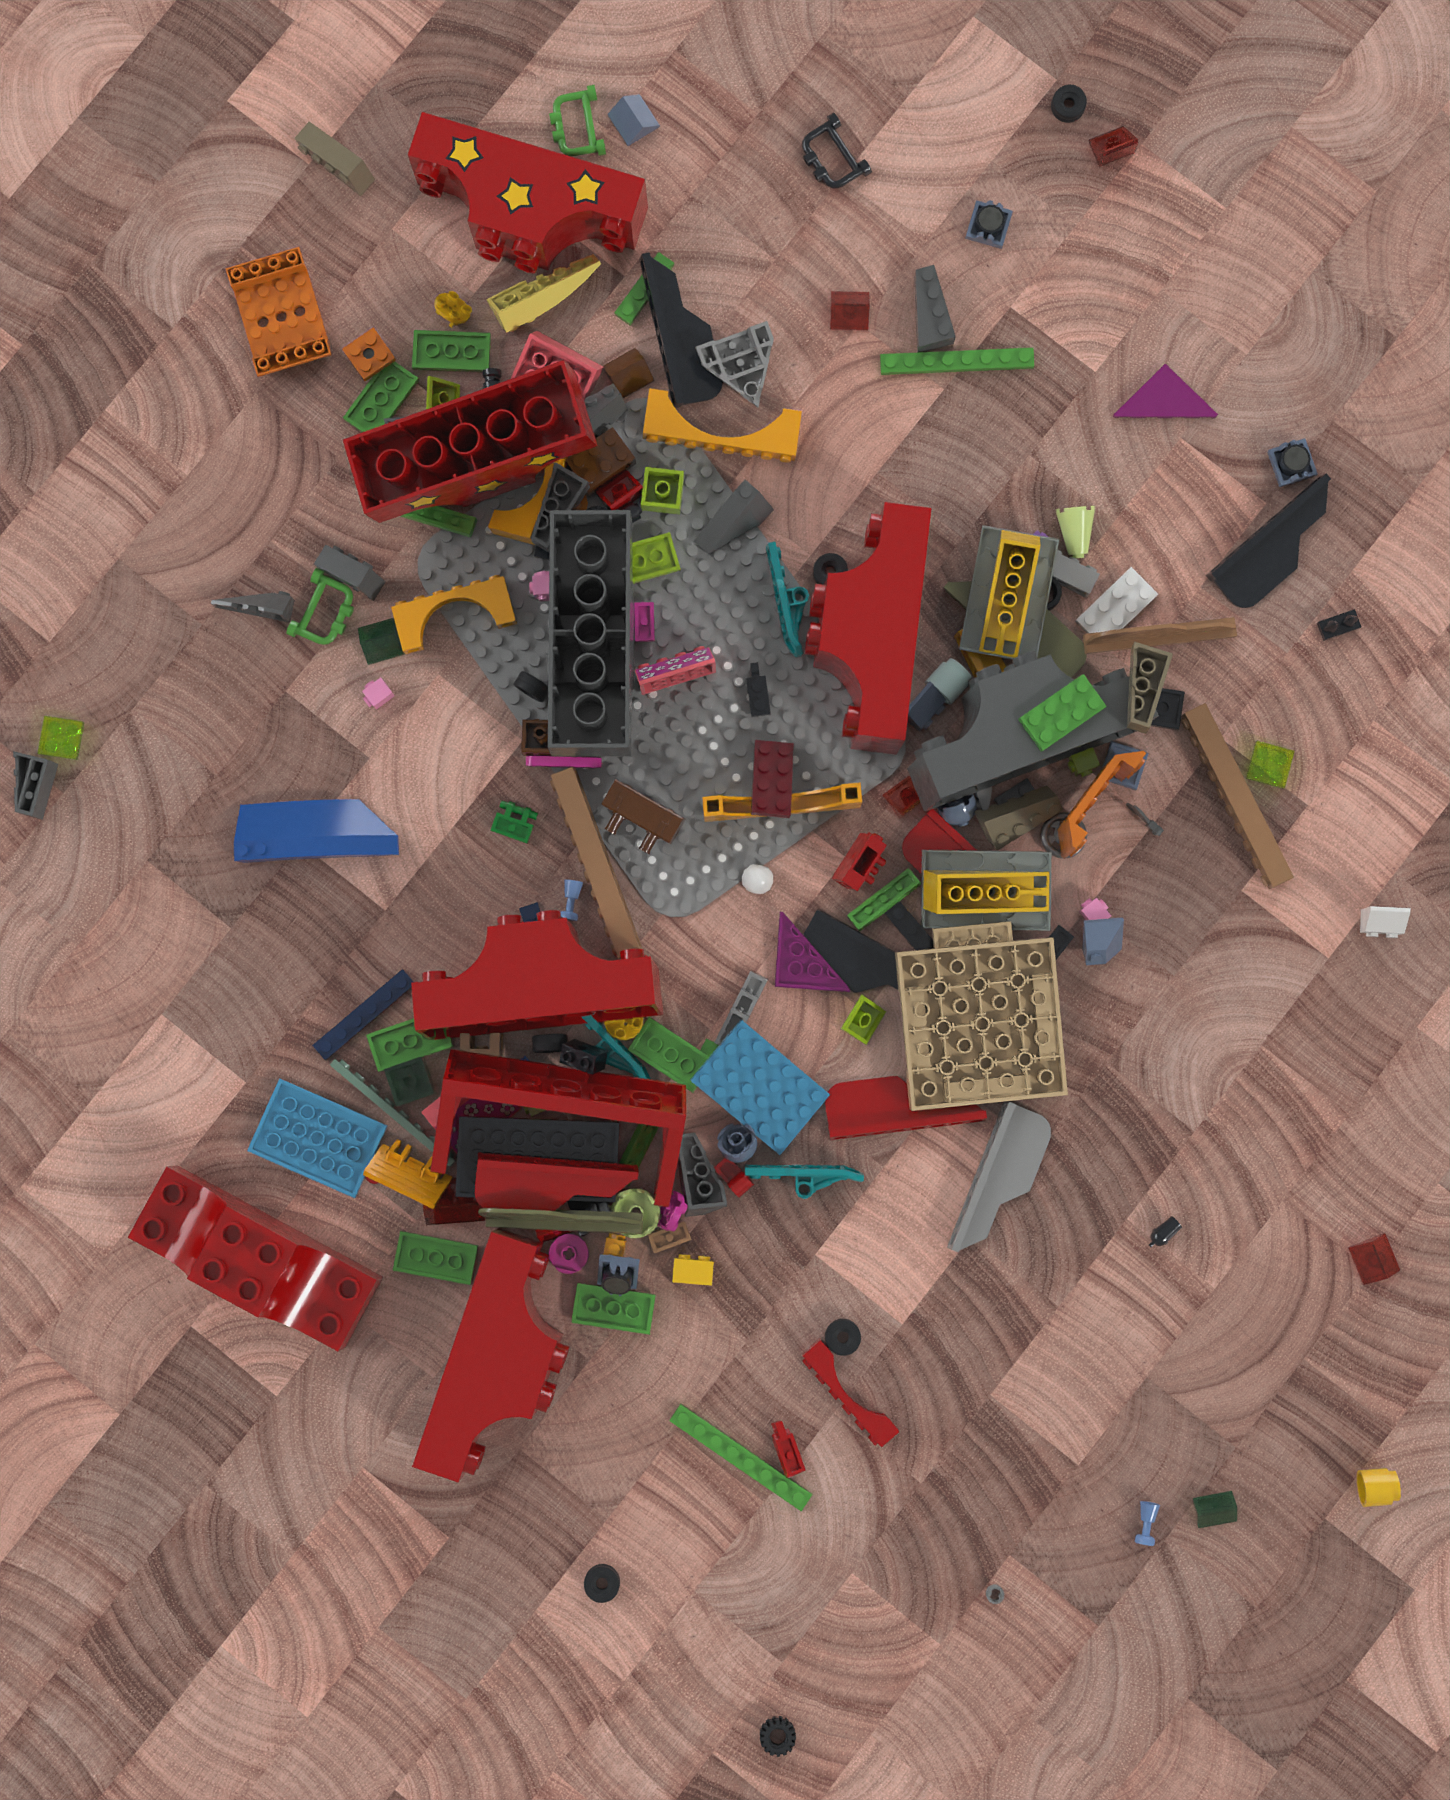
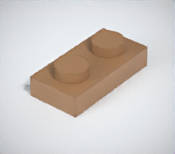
[648,1221,692,1254]

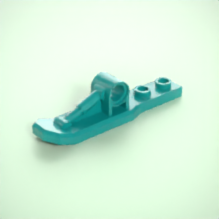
[766,541,809,657]
[582,1015,651,1079]
[745,1165,864,1199]

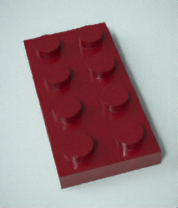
[751,740,794,818]

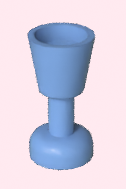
[561,879,583,921]
[1134,1501,1160,1546]

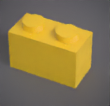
[672,1254,714,1286]

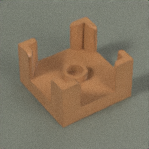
[460,1033,504,1057]

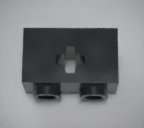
[559,1039,608,1075]

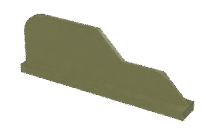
[944,581,1087,678]
[478,1208,643,1234]

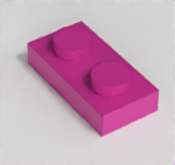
[634,602,655,642]

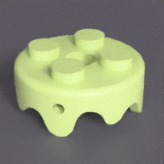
[611,1188,661,1238]

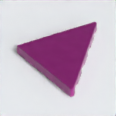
[1113,363,1218,418]
[775,911,850,992]

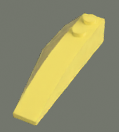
[486,254,601,333]

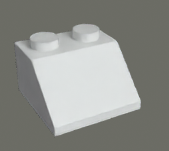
[1360,906,1411,938]

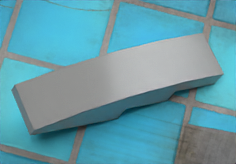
[714,971,768,1045]

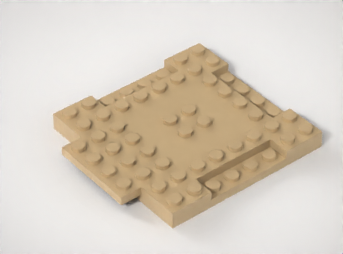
[895,921,1068,1111]

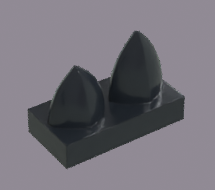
[1317,609,1361,641]

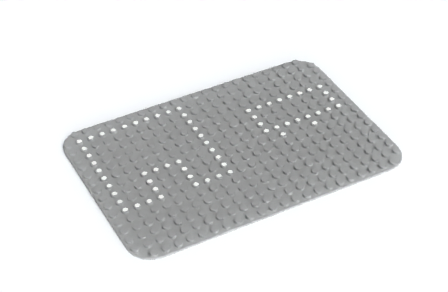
[418,398,905,917]

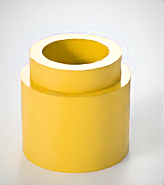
[1357,1468,1401,1507]

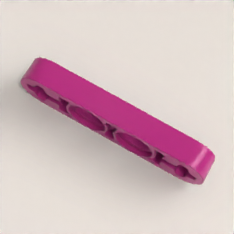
[525,756,602,768]

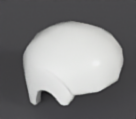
[742,864,773,894]

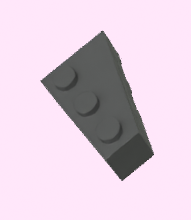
[13,751,58,820]

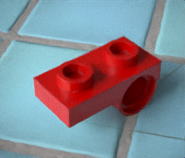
[714,1158,754,1198]

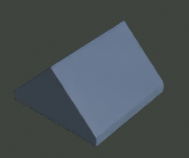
[608,94,660,146]

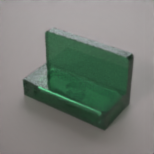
[1193,1491,1238,1528]

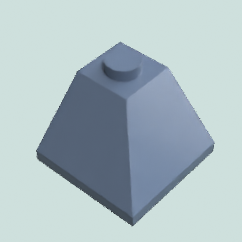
[1082,918,1124,965]

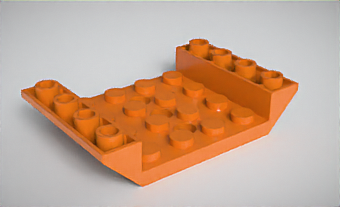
[225,247,331,377]
[1057,751,1146,859]

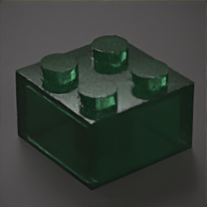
[384,1056,437,1107]

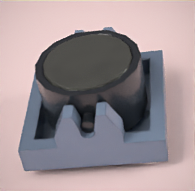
[965,200,1013,249]
[1267,438,1318,487]
[597,1254,640,1296]

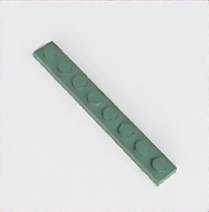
[330,1059,456,1167]

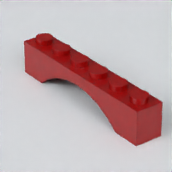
[802,1339,899,1448]

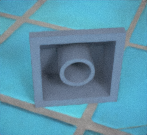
[907,682,946,732]

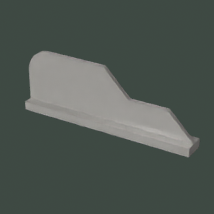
[947,1101,1051,1252]

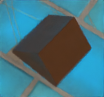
[603,348,654,398]

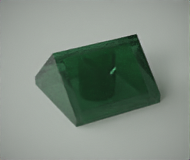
[358,618,405,665]

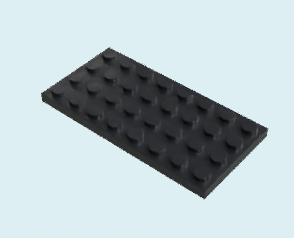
[456,1116,619,1202]

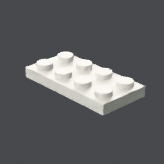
[1075,567,1158,633]

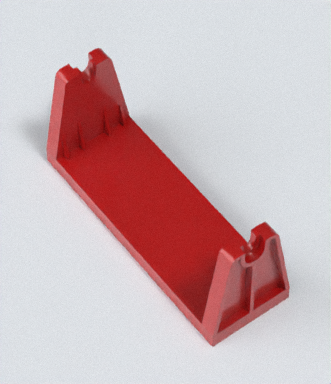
[430,1049,686,1207]

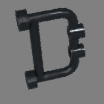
[802,112,872,189]

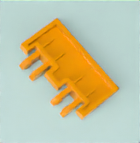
[363,1139,452,1209]

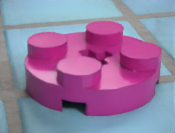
[658,1191,688,1232]
[549,1234,589,1274]

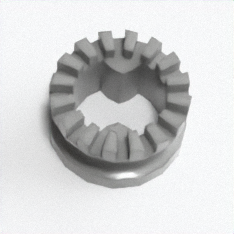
[986,1584,1005,1604]

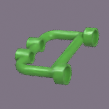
[549,85,606,156]
[286,568,354,645]

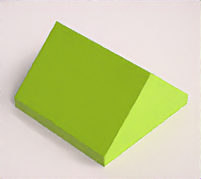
[426,376,460,409]
[840,995,886,1045]

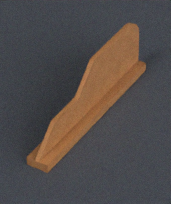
[1082,617,1237,654]

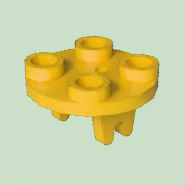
[434,291,472,328]
[604,1017,644,1040]

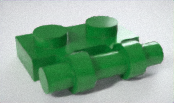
[490,800,539,844]

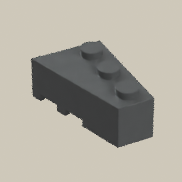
[584,384,628,437]
[314,544,385,601]

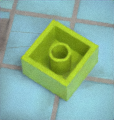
[641,467,684,515]

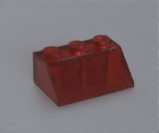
[423,1178,485,1226]

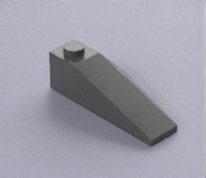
[694,480,774,554]
[211,591,295,623]
[678,1133,727,1217]

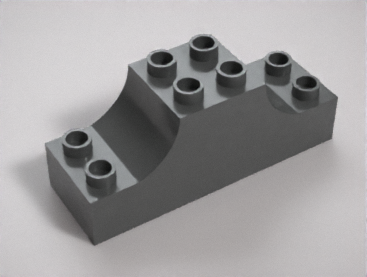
[548,510,634,757]
[907,651,1159,812]

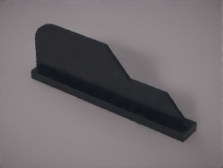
[639,252,723,408]
[1206,473,1331,608]
[803,909,898,993]

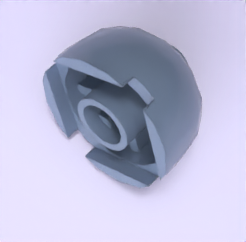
[937,794,977,827]
[717,1122,758,1163]

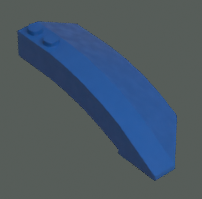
[234,799,399,863]

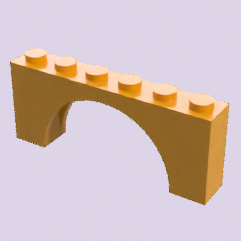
[488,457,568,545]
[391,575,517,655]

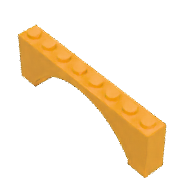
[642,388,802,463]
[702,782,862,822]

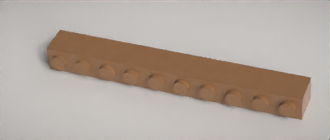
[1181,703,1294,889]
[550,767,643,959]

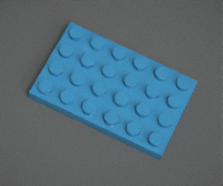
[690,1019,830,1155]
[247,1078,388,1198]

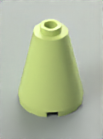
[1056,506,1095,558]

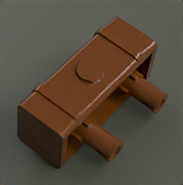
[521,719,601,758]
[601,779,686,854]

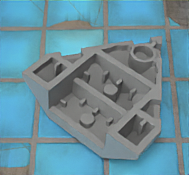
[695,321,774,408]

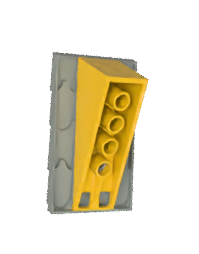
[959,525,1059,659]
[921,850,1052,931]

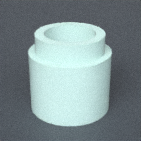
[925,658,972,705]

